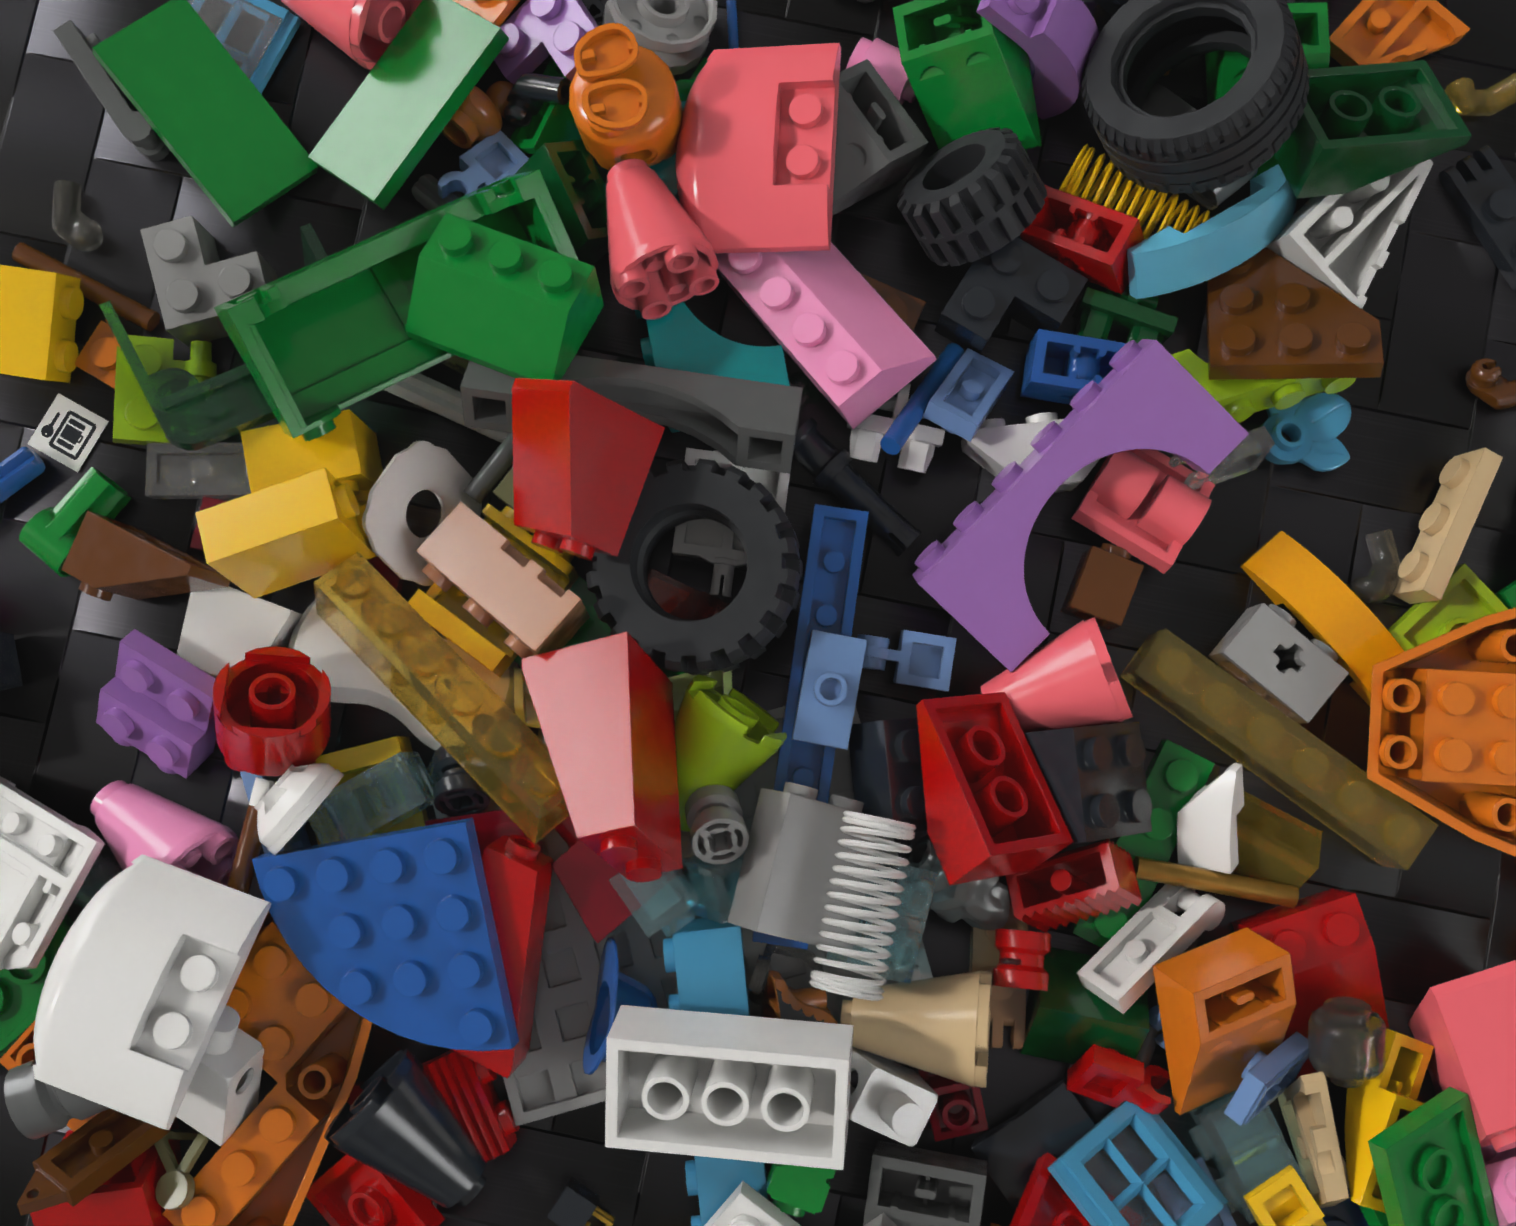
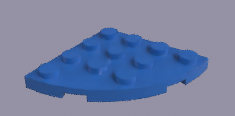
[252,818,519,1051]

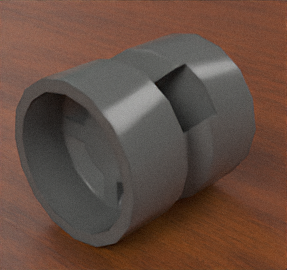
[4,1059,109,1140]

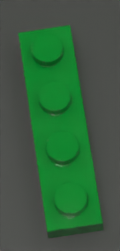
[1069,739,1215,948]

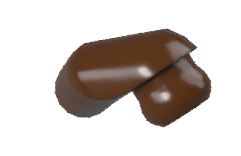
[1465,358,1516,410]

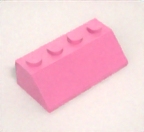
[716,242,937,429]

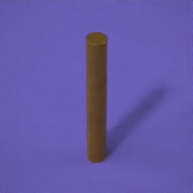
[1133,856,1299,908]

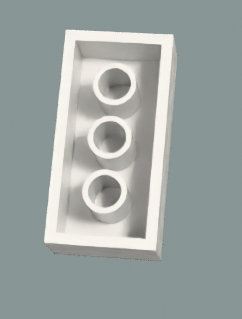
[605,1005,853,1170]

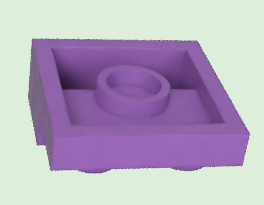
[96,629,216,779]

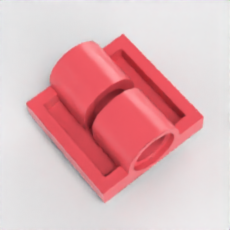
[1071,449,1215,574]

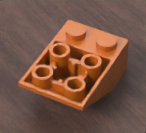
[1153,927,1296,1115]

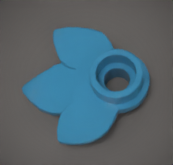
[1258,393,1352,472]

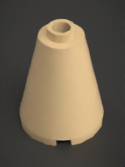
[840,971,992,1088]

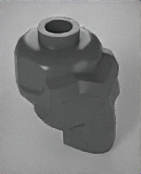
[909,834,1010,931]

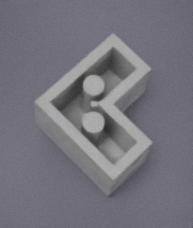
[140,215,278,347]

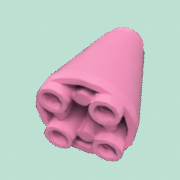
[90,780,239,886]

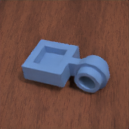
[857,630,957,692]

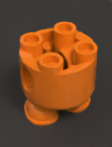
[569,23,683,170]

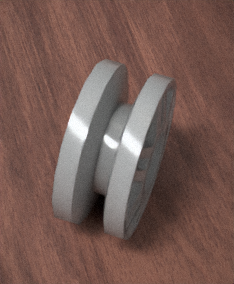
[602,0,717,75]

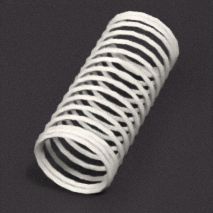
[808,811,917,1001]

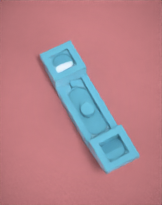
[1127,164,1297,299]

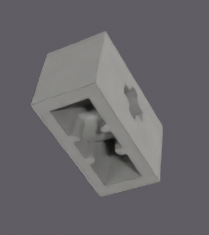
[1208,603,1349,724]

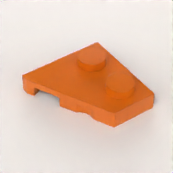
[1329,0,1470,66]

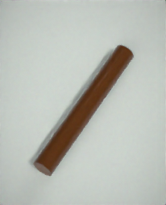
[12,242,160,332]

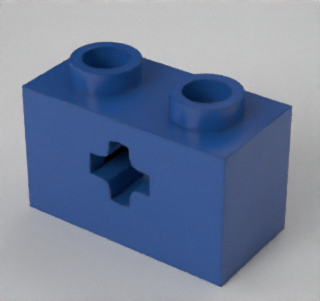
[1020,329,1127,405]

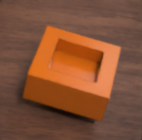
[75,320,124,389]

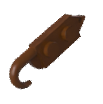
[17,1108,176,1215]

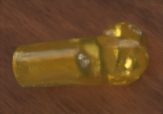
[1445,73,1516,116]

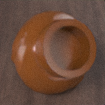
[442,80,514,149]

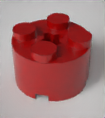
[213,647,331,776]

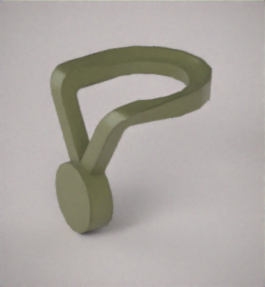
[154,1129,229,1210]

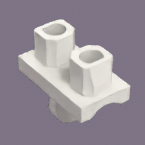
[847,383,945,473]

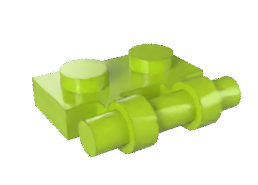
[113,334,217,448]

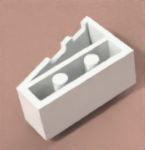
[1266,159,1433,309]

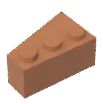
[416,502,590,659]

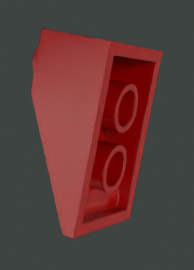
[916,692,1073,886]
[1231,888,1389,1078]

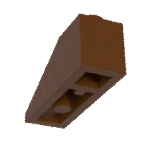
[61,510,230,601]

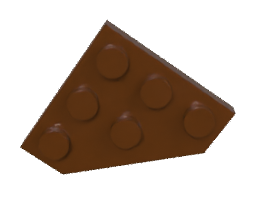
[1206,247,1384,380]

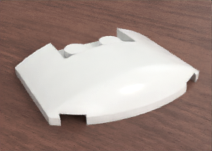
[0,776,105,970]
[33,854,272,1130]

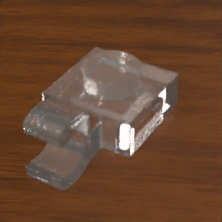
[1169,426,1275,490]

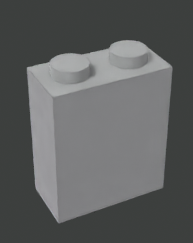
[728,782,879,950]

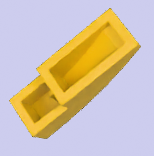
[1345,1019,1434,1213]

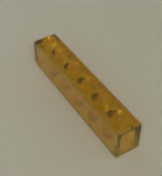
[314,551,570,844]
[1120,628,1439,870]

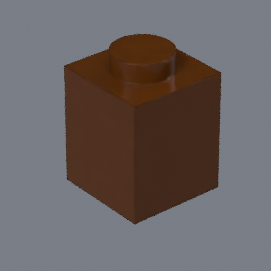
[1061,543,1144,631]

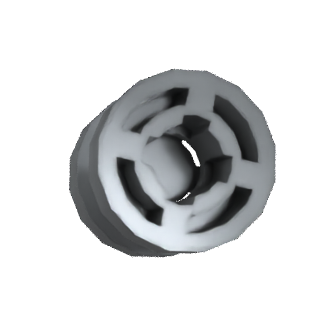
[685,785,749,865]

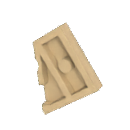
[1277,1071,1349,1208]

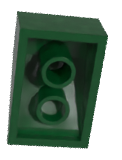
[1274,60,1472,198]

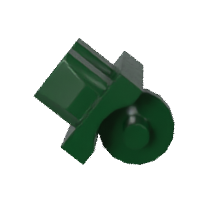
[1072,283,1178,345]

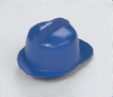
[583,937,658,1075]

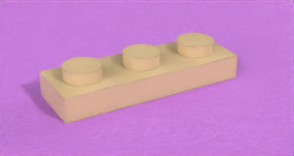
[1392,447,1503,604]

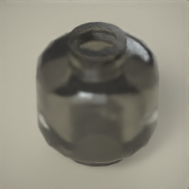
[1308,997,1386,1088]

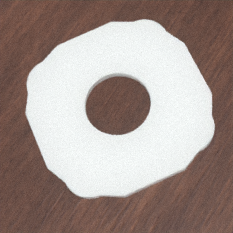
[362,441,482,586]

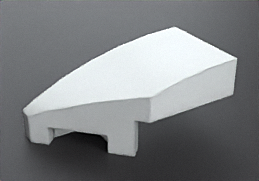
[1177,763,1244,874]

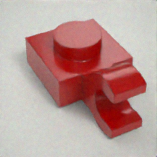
[1067,1044,1171,1114]

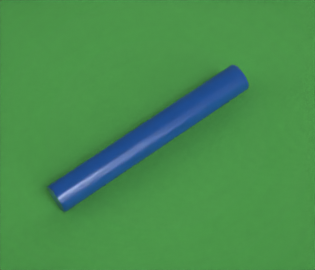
[880,343,964,455]

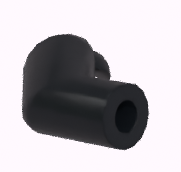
[504,73,571,128]

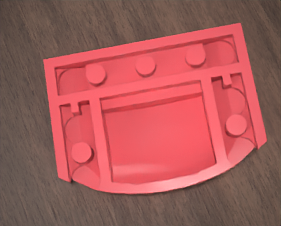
[676,43,841,254]

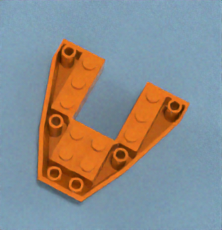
[1367,608,1516,857]
[0,898,372,1226]

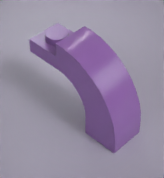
[976,0,1099,120]

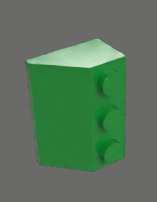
[405,212,604,380]

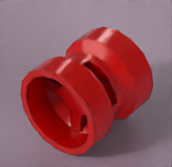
[992,929,1051,991]

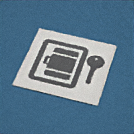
[27,393,109,472]

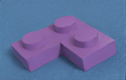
[494,0,599,84]

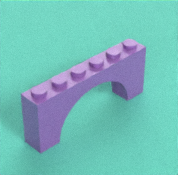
[912,339,1249,672]

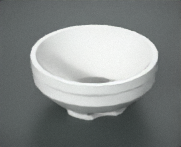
[254,763,344,855]

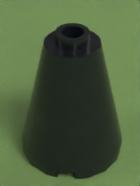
[324,1048,486,1208]

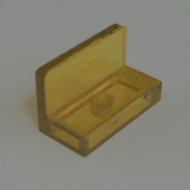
[1231,791,1322,889]

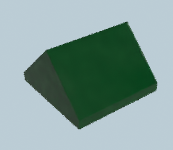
[1018,947,1150,1064]

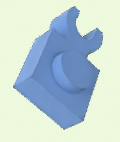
[438,130,529,199]

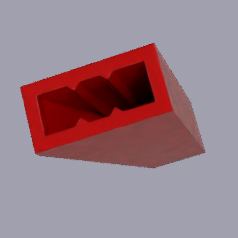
[451,835,554,1079]

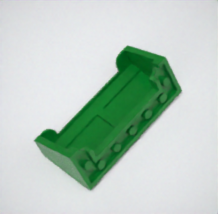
[214,169,578,441]

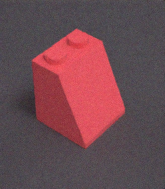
[1408,960,1516,1152]

